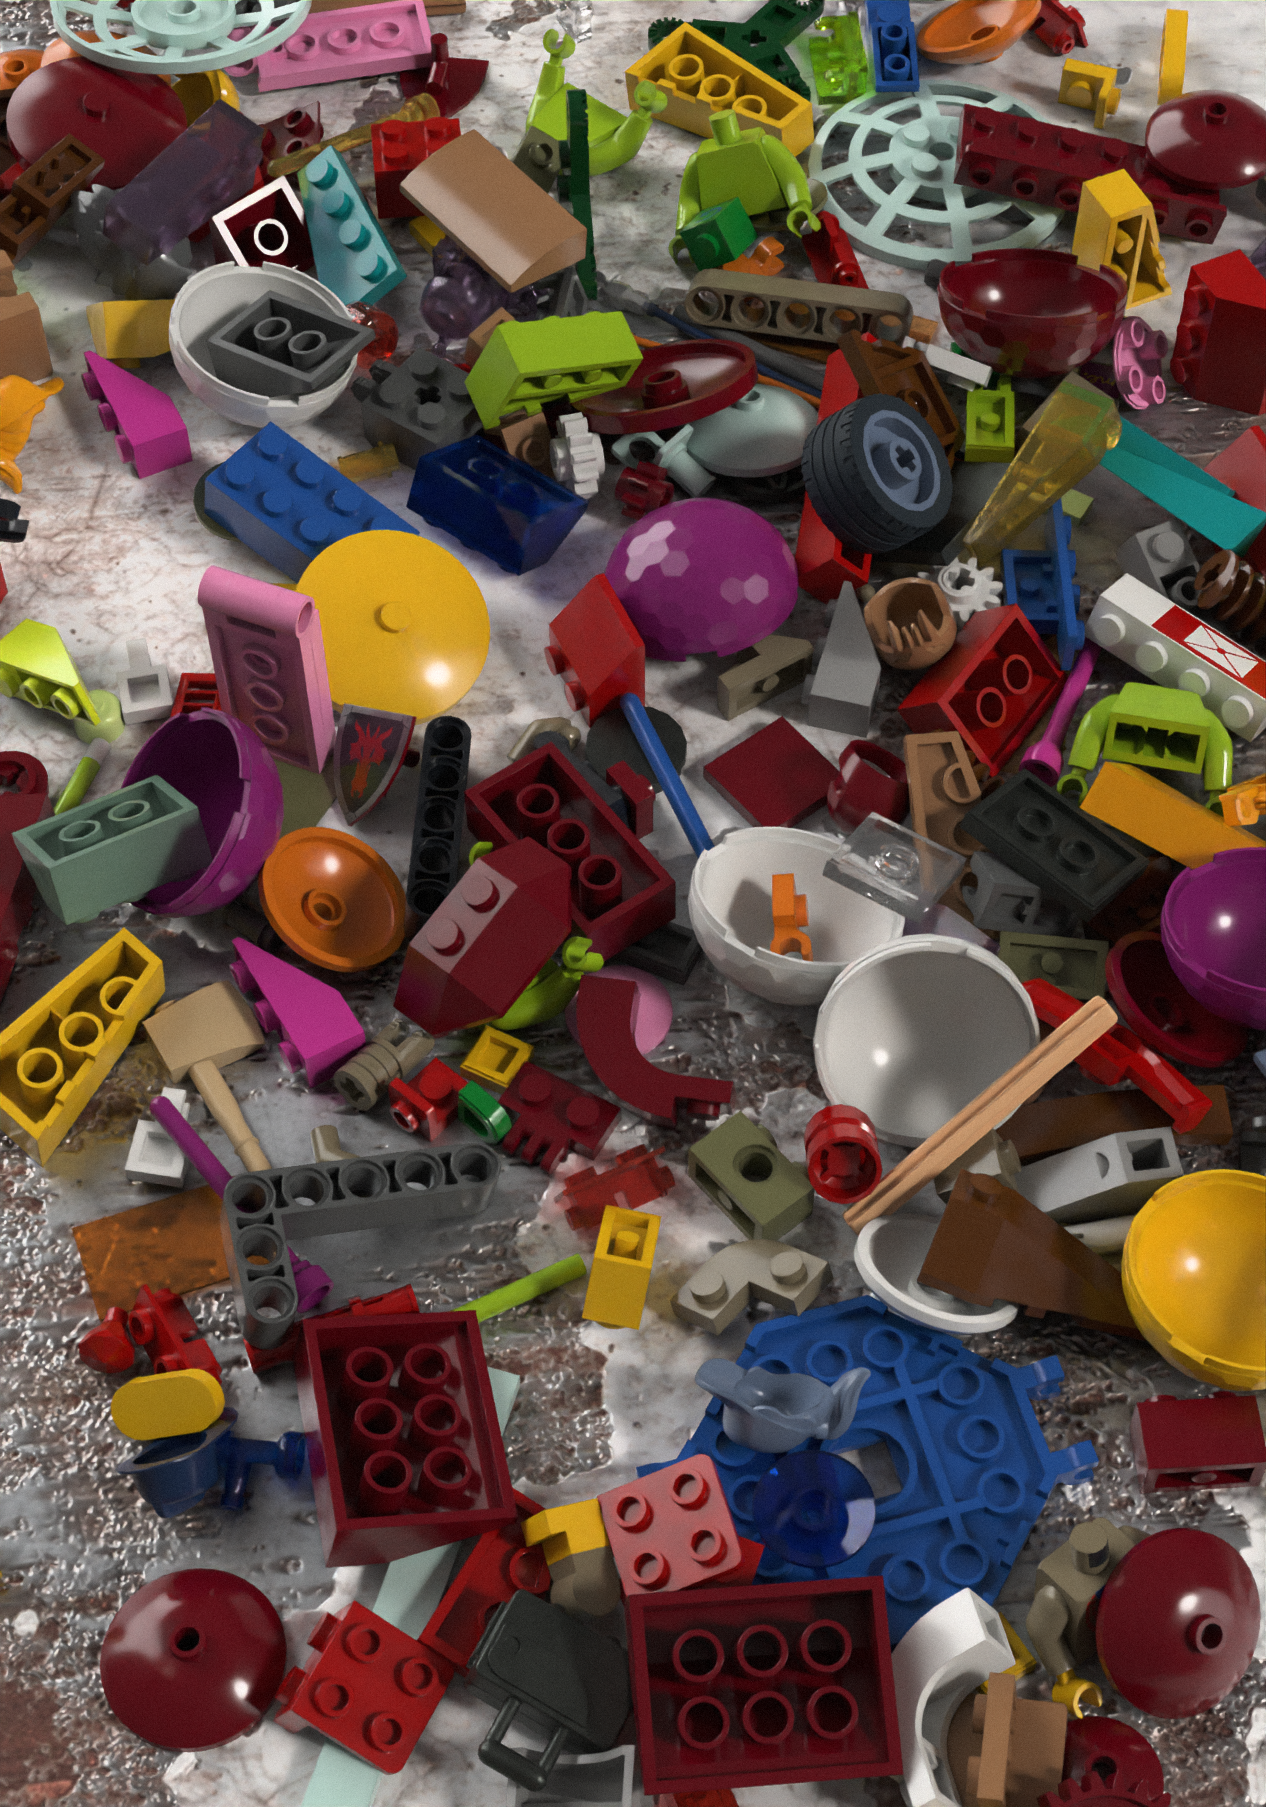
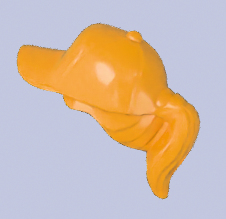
[0,375,64,494]

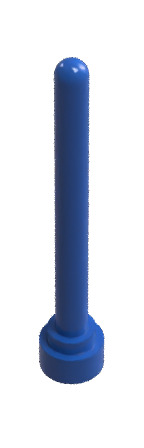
[620,693,715,859]

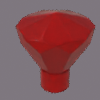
[78,1307,135,1373]

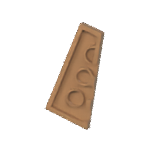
[903,731,1000,943]

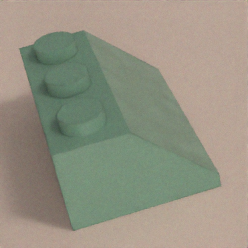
[12,775,213,925]

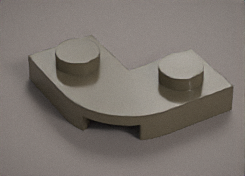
[670,1239,834,1336]

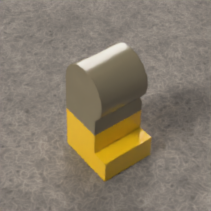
[521,1498,621,1625]

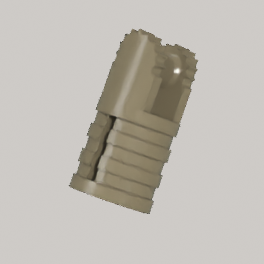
[334,1018,436,1110]

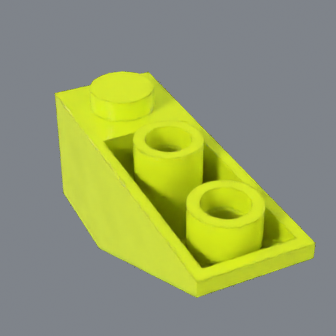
[0,618,101,726]

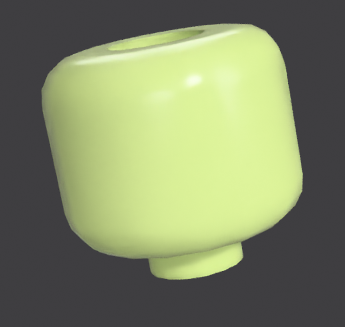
[73,689,125,744]

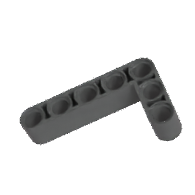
[220,1143,501,1350]

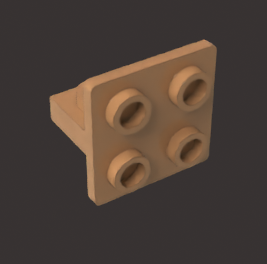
[947,1672,1068,1807]

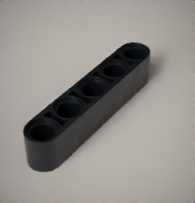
[404,716,471,942]

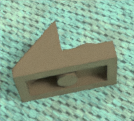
[717,634,813,721]

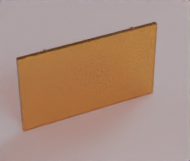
[72,1176,270,1322]

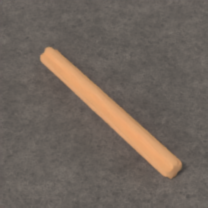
[842,996,1118,1236]

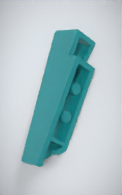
[1049,412,1266,558]

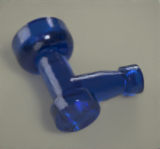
[216,1430,306,1512]

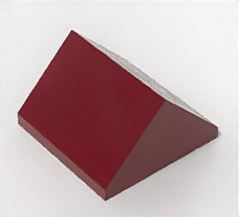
[208,175,315,273]

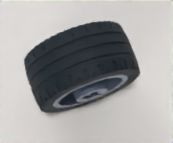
[801,393,953,555]

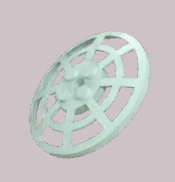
[50,0,312,75]
[808,80,1066,271]

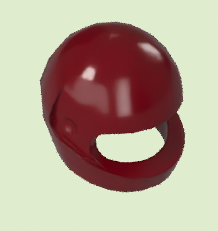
[827,740,910,841]

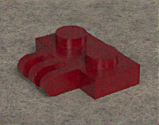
[498,1061,621,1175]

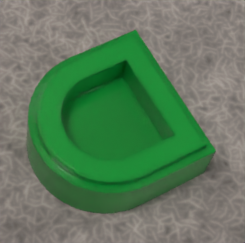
[458,1080,512,1144]

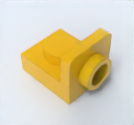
[1058,58,1122,129]

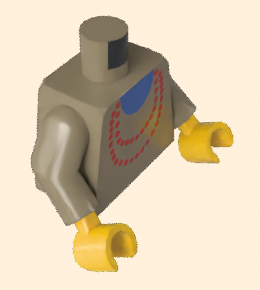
[1026,1517,1151,1719]

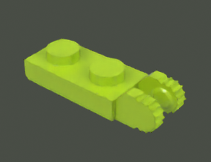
[964,374,1015,463]

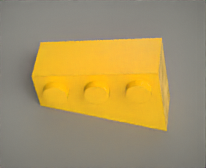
[1071,169,1172,310]

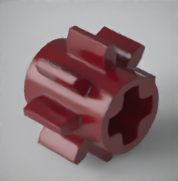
[614,461,674,521]

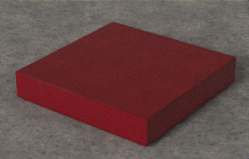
[703,716,839,828]

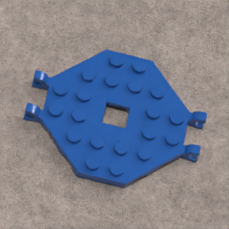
[636,1295,1099,1653]

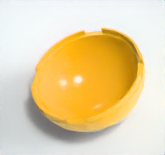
[1121,1169,1266,1391]

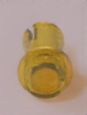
[337,441,400,483]

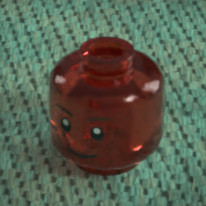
[345,301,399,369]

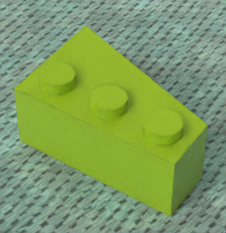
[464,311,643,430]

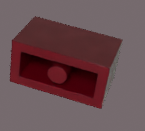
[1129,1391,1266,1494]

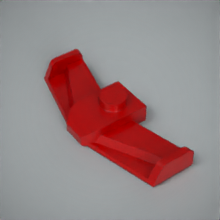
[1021,977,1213,1134]

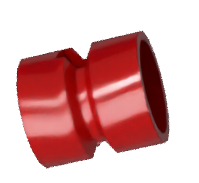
[804,1104,883,1204]

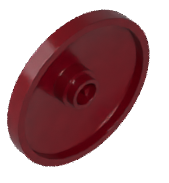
[6,56,187,193]
[570,339,759,434]

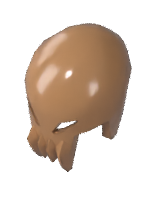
[864,577,957,670]

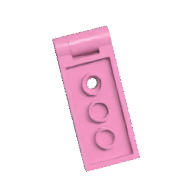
[198,565,336,775]

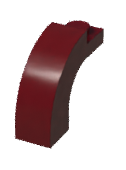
[576,975,736,1130]

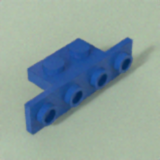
[1000,497,1085,670]

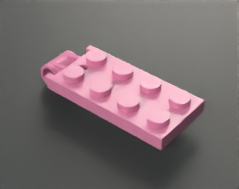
[224,0,432,92]

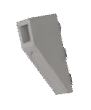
[1114,518,1232,639]
[801,581,881,738]
[1014,1127,1184,1224]

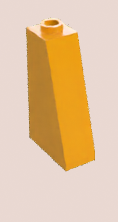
[1079,761,1266,870]

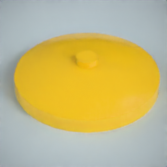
[295,530,490,725]

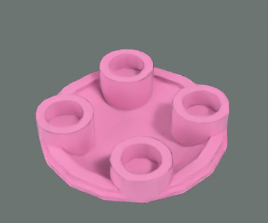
[1112,316,1168,410]

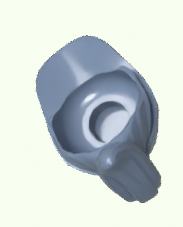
[695,1358,871,1453]

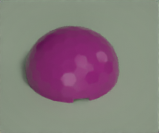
[604,498,799,662]
[121,707,284,918]
[1161,847,1266,1031]

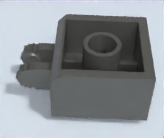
[350,347,489,484]

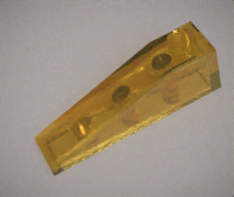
[963,381,1123,567]

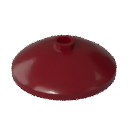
[1145,90,1266,190]
[1105,931,1249,1068]
[1095,1528,1261,1719]
[100,1568,287,1753]

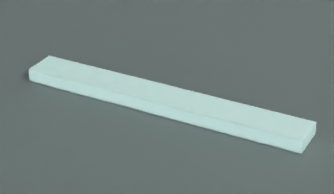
[301,1367,520,1807]

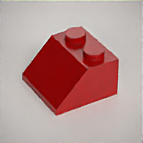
[544,573,645,728]

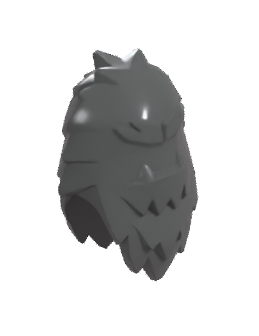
[66,184,193,301]

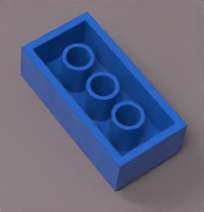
[204,421,420,584]

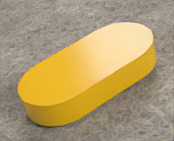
[111,1369,225,1441]

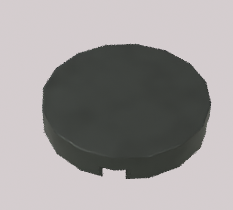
[585,706,687,794]

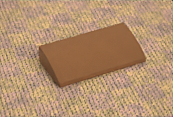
[400,129,587,293]

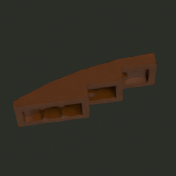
[0,133,105,266]
[995,1085,1233,1166]

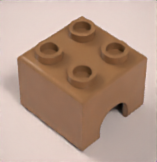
[0,250,53,383]

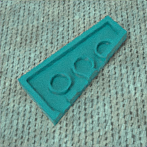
[297,145,407,322]

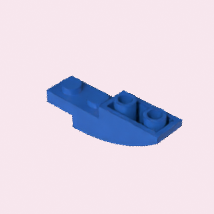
[864,0,920,92]

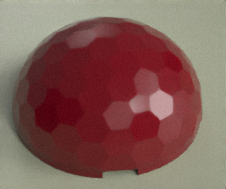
[937,248,1128,378]

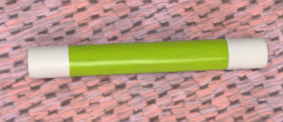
[53,738,111,815]

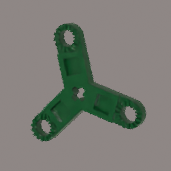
[648,0,825,102]
[557,89,598,301]

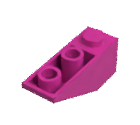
[81,351,193,479]
[229,937,366,1088]

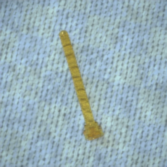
[267,93,440,178]

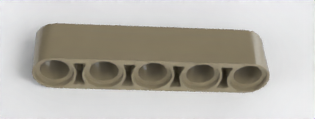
[684,269,913,347]

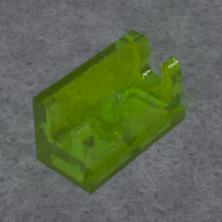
[808,11,868,105]

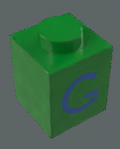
[679,197,759,272]

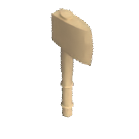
[142,980,272,1172]

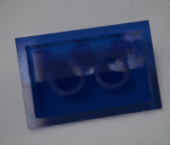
[406,435,589,576]

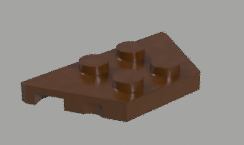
[836,329,965,469]

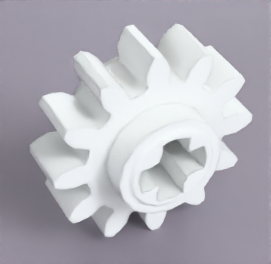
[550,412,605,501]
[917,557,1003,633]

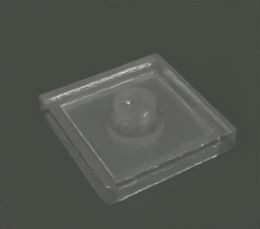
[822,812,967,923]

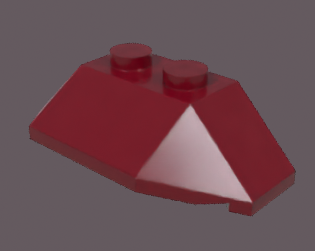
[393,836,571,1039]

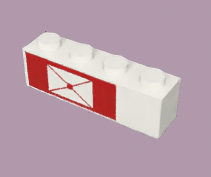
[1085,573,1266,742]

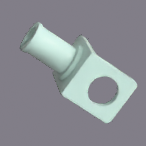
[611,424,716,498]

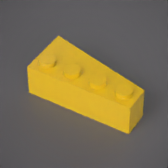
[624,22,814,157]
[0,927,166,1168]

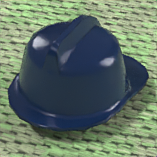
[115,1407,239,1519]

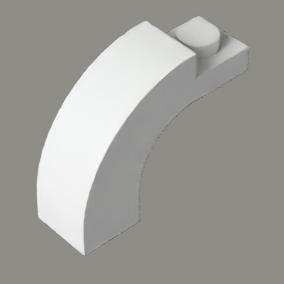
[890,1587,1016,1807]

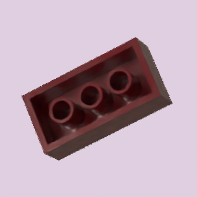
[464,741,676,962]

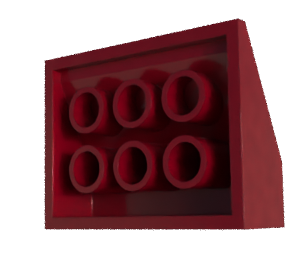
[293,1310,518,1568]
[624,1575,904,1796]

